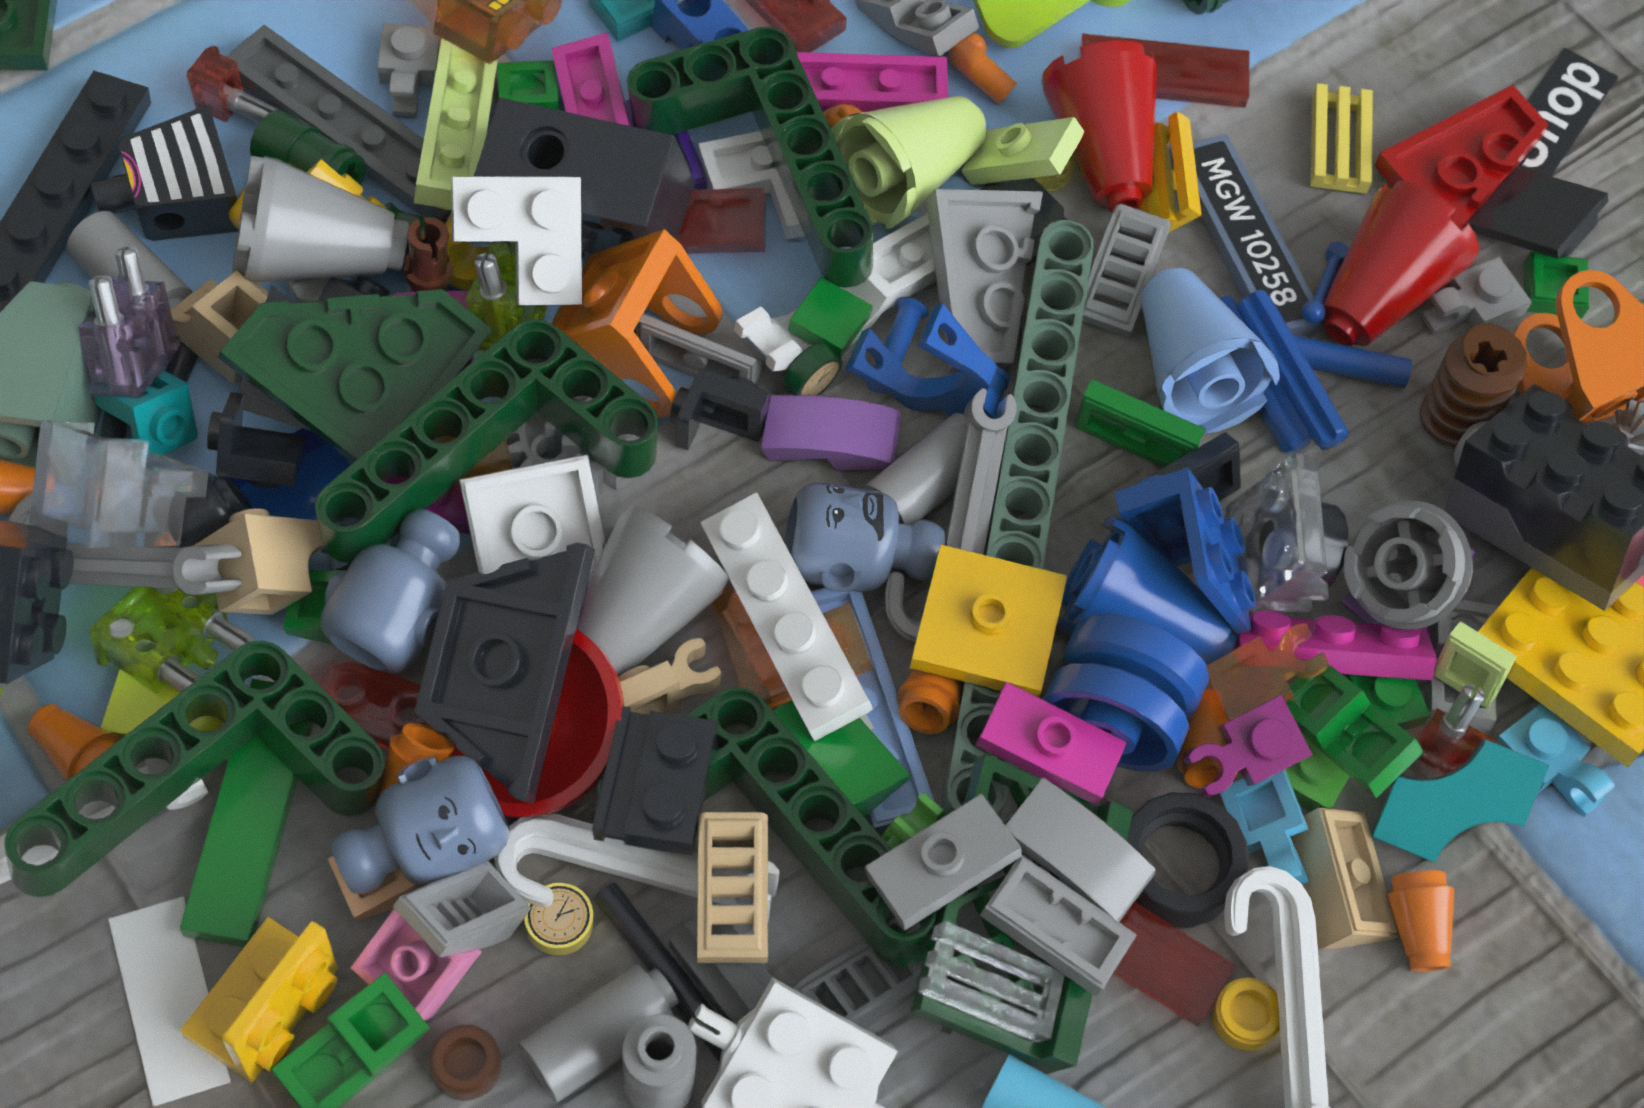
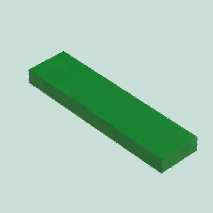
[179,678,314,947]

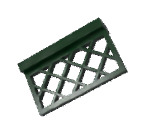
[910,753,1133,1074]

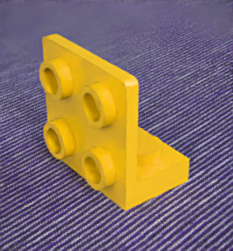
[180,917,338,1084]

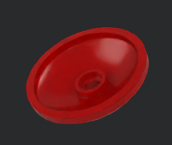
[428,629,624,818]

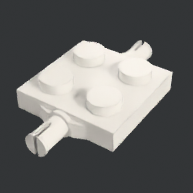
[688,977,898,1108]

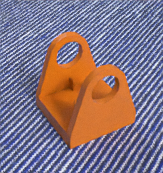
[551,229,723,419]
[1512,270,1644,424]

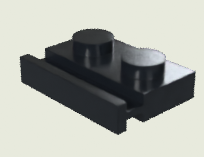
[592,706,718,856]

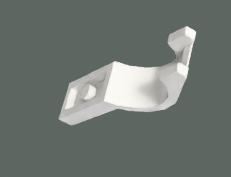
[733,213,937,371]

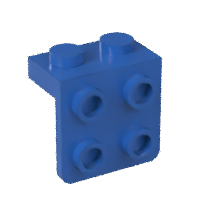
[1115,467,1256,634]

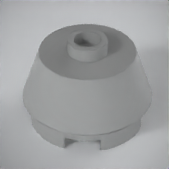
[1344,501,1473,630]

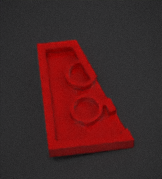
[1374,85,1549,230]

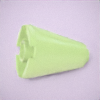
[831,96,986,229]

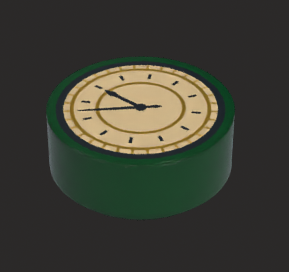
[783,343,843,396]

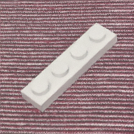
[700,492,874,741]

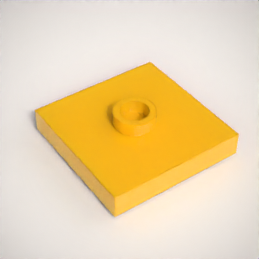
[910,545,1068,698]

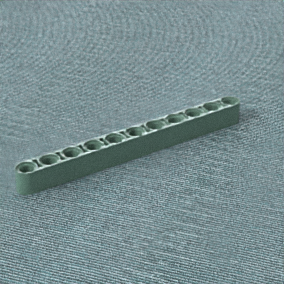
[941,220,1094,818]

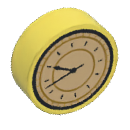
[524,883,593,956]

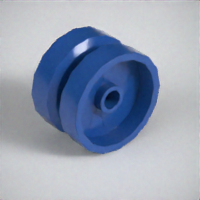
[1043,614,1210,772]

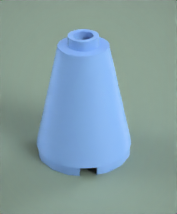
[1141,268,1280,433]

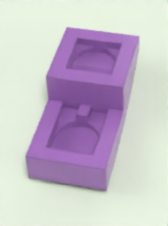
[761,395,901,471]

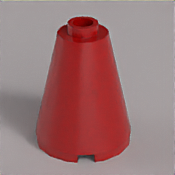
[1041,40,1157,212]
[1323,181,1480,347]

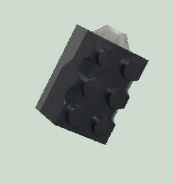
[1445,384,1644,611]

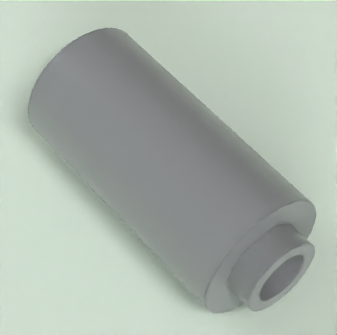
[66,211,193,335]
[862,413,967,525]
[518,964,678,1103]
[623,1014,696,1108]

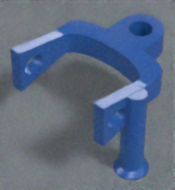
[845,297,1010,419]

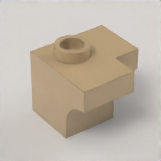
[165,270,268,385]
[193,509,323,615]

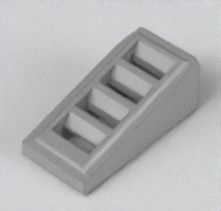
[1082,204,1171,339]
[393,861,531,957]

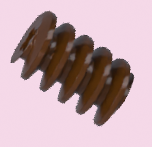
[1419,323,1527,447]

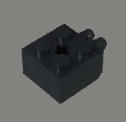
[0,520,74,684]

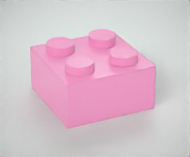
[351,909,482,1021]

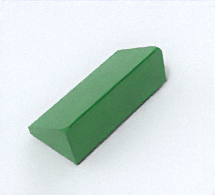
[774,699,912,817]

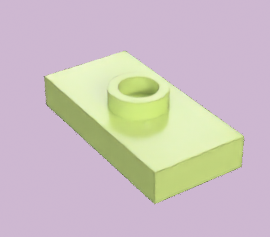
[961,117,1084,185]

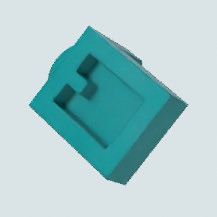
[91,360,198,461]

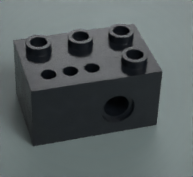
[474,97,695,259]

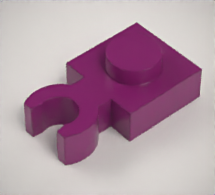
[1182,695,1313,796]

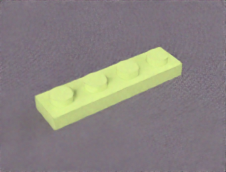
[414,37,499,210]

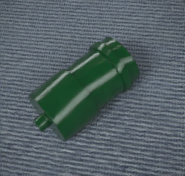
[250,110,366,185]

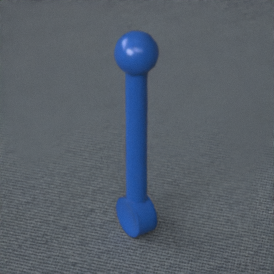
[1302,242,1349,324]

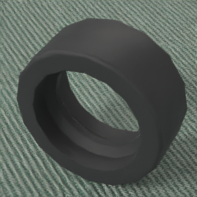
[1127,792,1249,928]

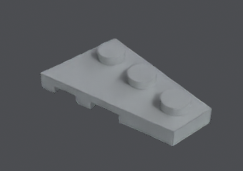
[926,189,1043,370]

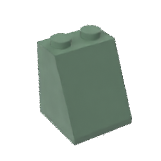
[0,281,103,486]

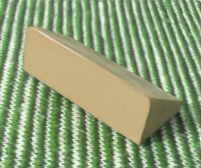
[1290,808,1399,949]

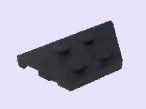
[414,543,595,804]

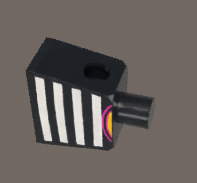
[90,105,239,241]

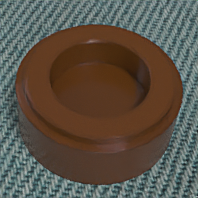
[429,1025,502,1101]

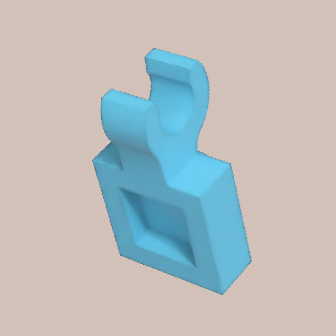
[1495,703,1615,817]
[1220,769,1310,885]

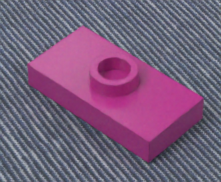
[976,682,1127,806]

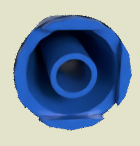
[1055,514,1237,669]

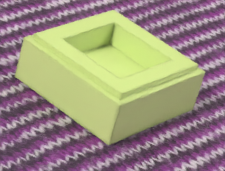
[1433,621,1517,709]

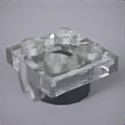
[1225,452,1349,615]

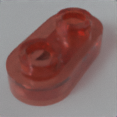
[317,662,428,749]

